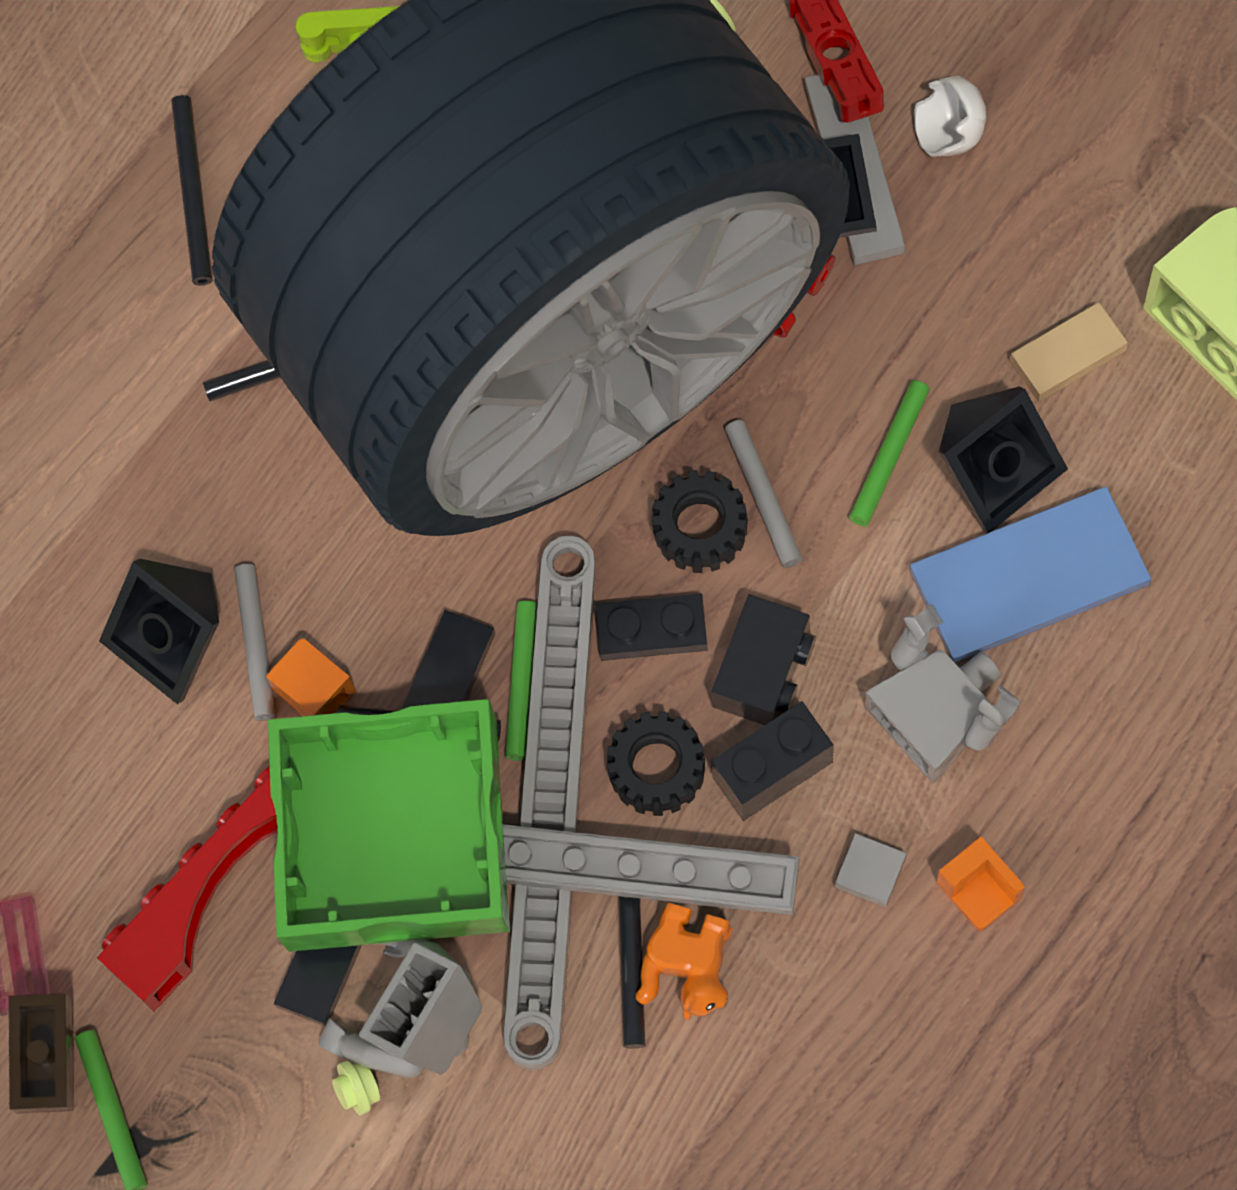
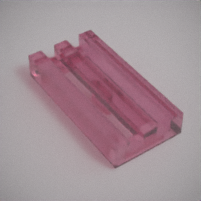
[0,896,50,1016]

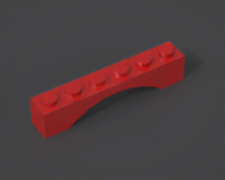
[97,765,278,1012]

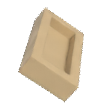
[1010,302,1128,403]

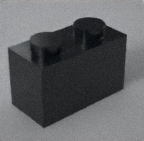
[711,594,816,725]
[711,701,834,821]

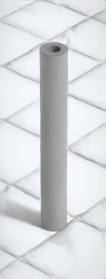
[725,420,803,568]
[234,564,276,721]

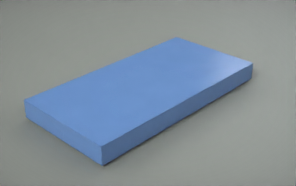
[909,486,1152,663]

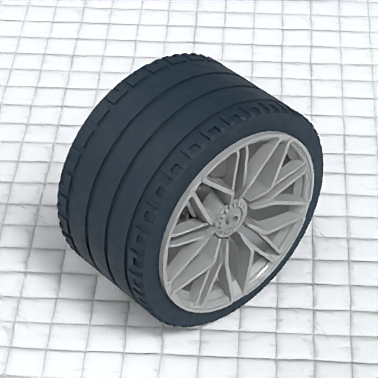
[212,0,849,536]

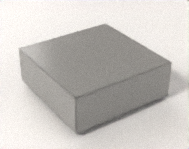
[835,833,907,907]

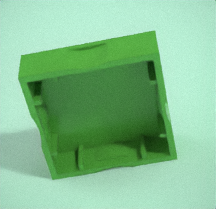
[268,699,510,952]

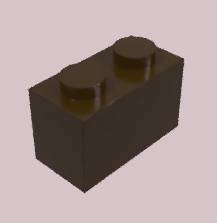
[9,993,74,1114]

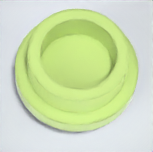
[332,1060,380,1116]

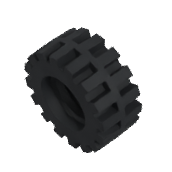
[652,470,748,573]
[607,711,705,816]

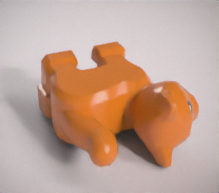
[635,903,733,1020]

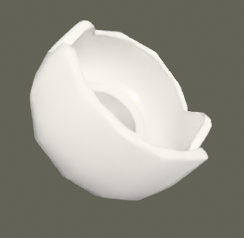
[914,76,987,157]

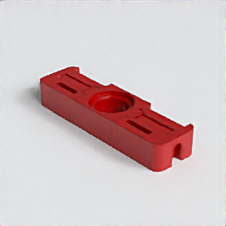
[789,0,884,123]

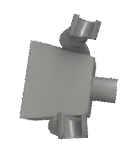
[865,604,1021,784]
[319,939,482,1078]

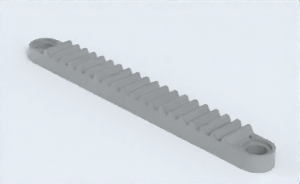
[504,535,596,1071]

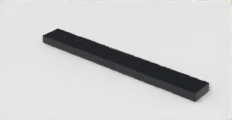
[274,610,496,1026]

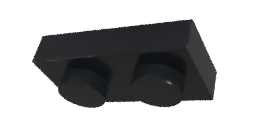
[596,594,708,661]

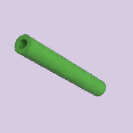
[849,380,930,527]
[505,601,538,761]
[74,1030,148,1190]

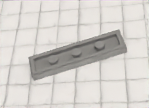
[805,75,905,265]

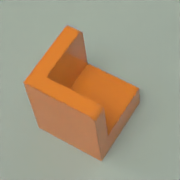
[266,639,356,716]
[936,836,1025,931]

